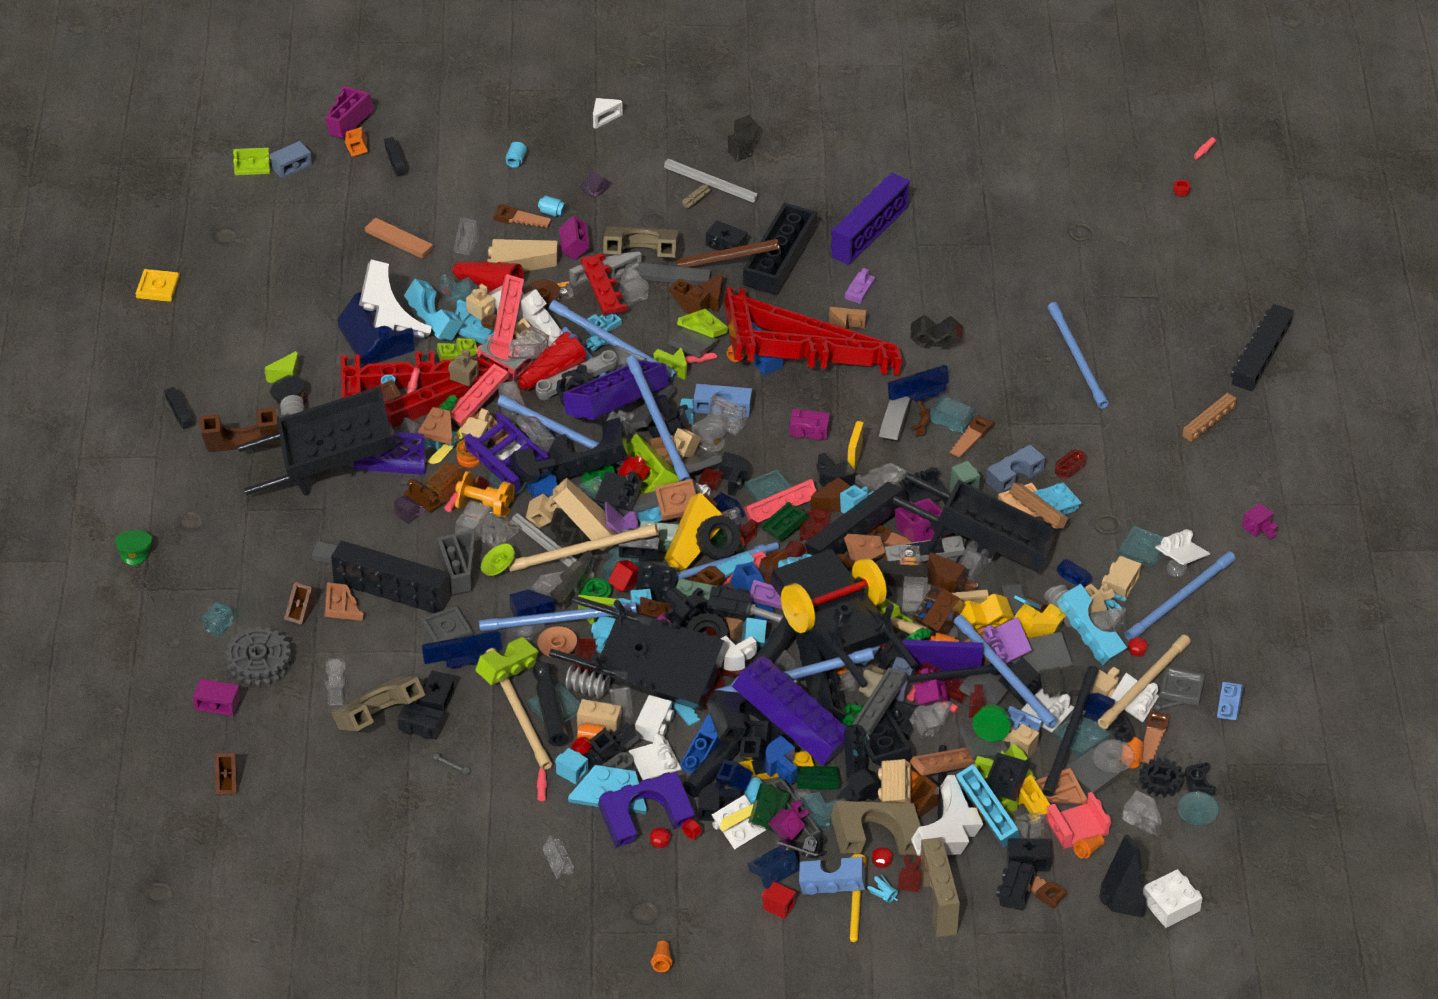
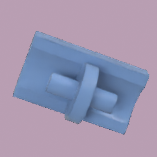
[1217,682,1243,721]
[1007,706,1043,732]

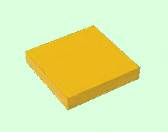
[135,269,180,302]
[848,421,864,472]

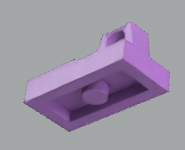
[845,268,875,304]
[750,580,783,610]

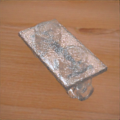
[543,834,574,880]

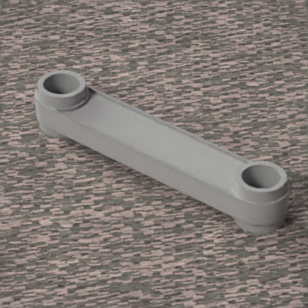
[536,350,617,400]

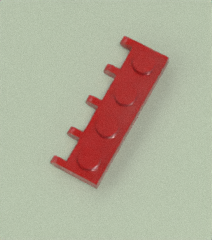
[581,253,628,316]

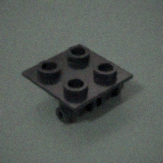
[899,467,948,503]
[594,471,643,511]
[636,560,678,603]
[998,657,1050,706]
[777,834,827,858]

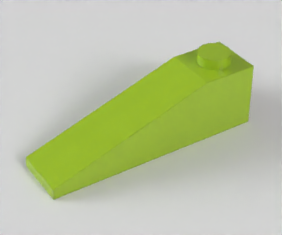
[627,433,679,495]

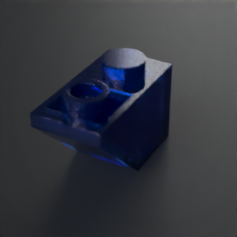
[510,589,555,617]
[716,759,753,791]

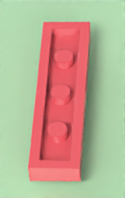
[492,274,524,347]
[450,364,509,427]
[744,479,816,525]

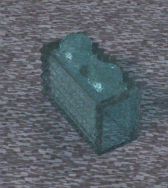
[930,395,974,433]

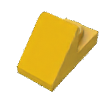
[1018,774,1050,821]

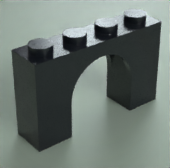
[548,417,629,481]
[706,690,794,744]

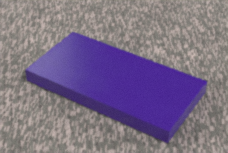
[901,640,983,672]

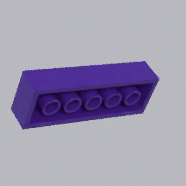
[831,173,910,265]
[563,360,669,420]
[732,655,854,766]

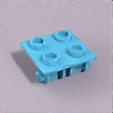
[1033,483,1081,519]

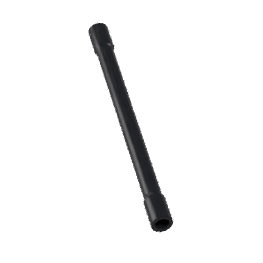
[1042,666,1099,797]

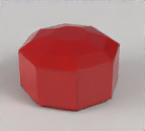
[1173,180,1191,196]
[1127,637,1148,657]
[571,737,592,755]
[682,819,702,840]
[650,827,670,848]
[872,847,892,868]

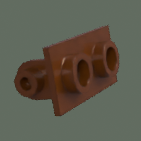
[403,479,444,513]
[637,597,672,621]

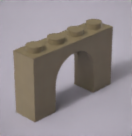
[603,226,679,258]
[331,676,425,731]
[830,801,920,855]
[919,837,960,937]

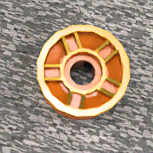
[456,440,481,468]

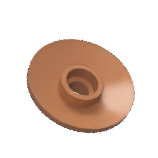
[537,626,577,657]

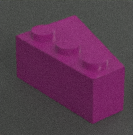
[325,86,374,139]

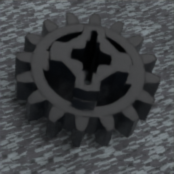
[1139,757,1184,798]

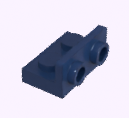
[748,845,799,888]

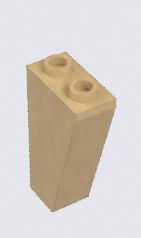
[487,239,558,272]
[553,478,616,552]

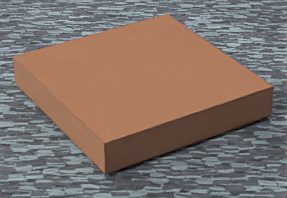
[655,479,696,521]

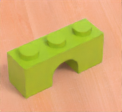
[475,637,539,685]

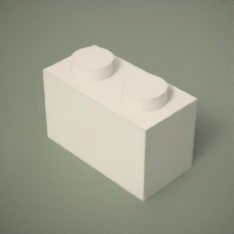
[635,695,674,742]

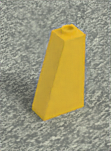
[664,493,723,572]

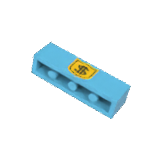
[956,764,1020,848]

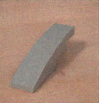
[569,252,642,286]
[879,389,913,440]

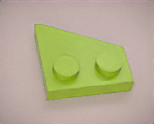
[677,309,728,338]

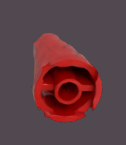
[452,261,524,292]
[517,331,587,391]

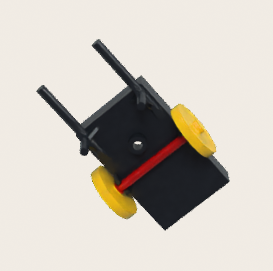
[770,549,918,688]

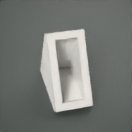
[593,98,623,129]

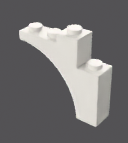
[359,260,432,338]
[488,285,563,346]
[911,775,983,856]

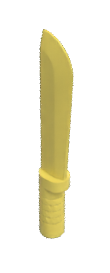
[427,427,464,464]
[720,804,754,832]

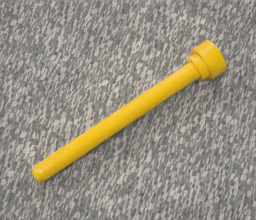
[850,854,867,943]

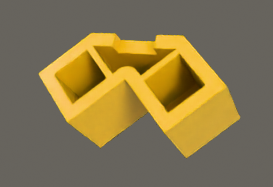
[960,594,1014,632]
[1014,603,1066,639]

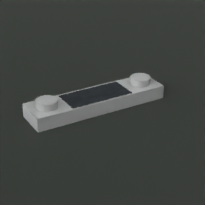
[885,535,965,567]

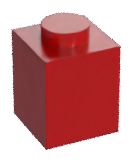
[617,455,651,483]
[608,560,639,592]
[762,882,796,919]

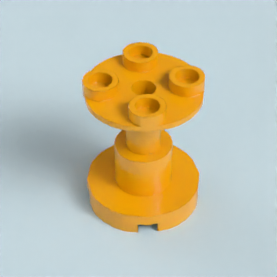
[455,471,515,520]

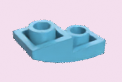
[585,313,622,336]

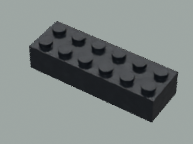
[743,203,817,295]
[331,540,450,614]

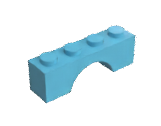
[404,278,463,341]
[1057,584,1127,666]

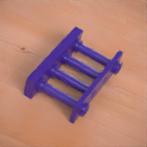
[464,411,549,493]

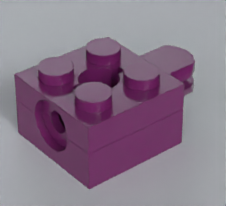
[895,498,943,543]

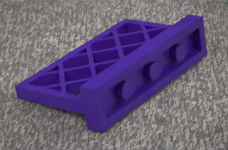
[349,432,427,475]

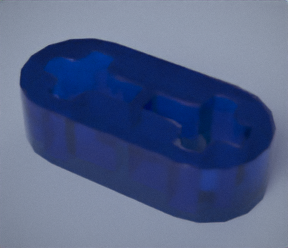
[1057,559,1092,588]

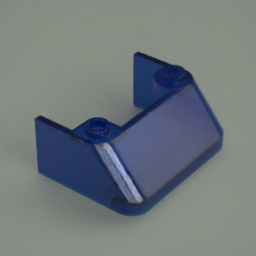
[338,291,414,365]

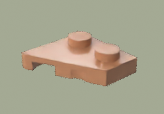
[418,407,453,445]
[844,534,885,561]
[1035,768,1088,805]

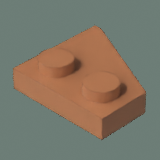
[324,583,363,621]

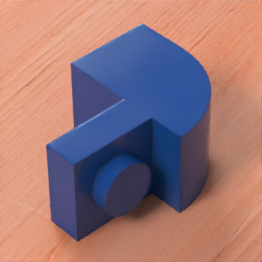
[764,736,798,785]

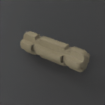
[682,184,710,208]

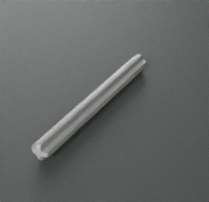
[664,159,758,203]
[512,513,595,580]

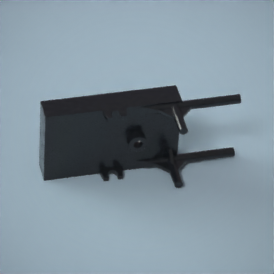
[237,386,397,496]
[892,473,1058,572]
[549,595,729,711]

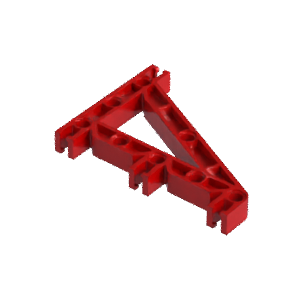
[724,287,902,375]
[341,351,508,428]

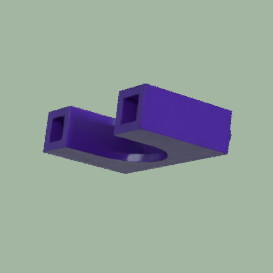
[598,772,695,848]

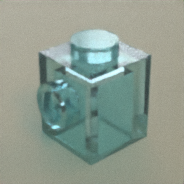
[202,602,234,637]

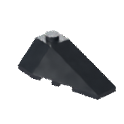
[865,708,913,767]
[1099,834,1146,917]

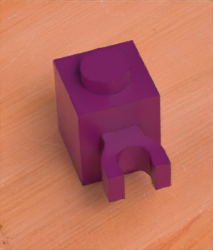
[1242,503,1278,540]
[914,668,948,707]
[768,801,809,840]

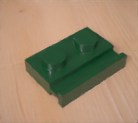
[761,502,808,542]
[796,766,839,789]
[748,783,790,833]

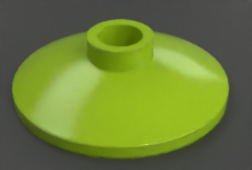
[481,544,515,576]

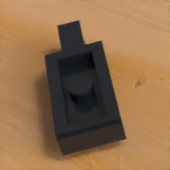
[878,630,910,670]

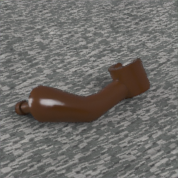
[911,400,930,437]

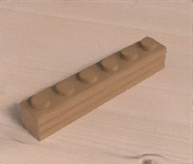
[1182,393,1236,442]
[1009,482,1068,529]

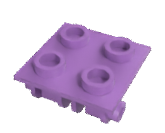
[605,502,639,534]
[983,617,1032,663]

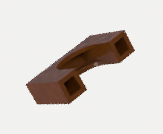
[200,407,281,452]

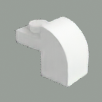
[720,636,757,671]

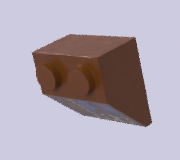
[912,585,966,634]

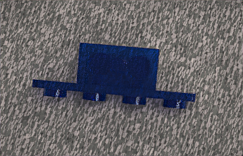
[888,365,949,401]
[422,631,502,669]

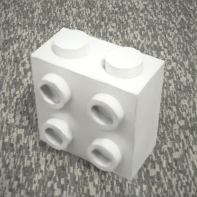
[1142,869,1202,928]

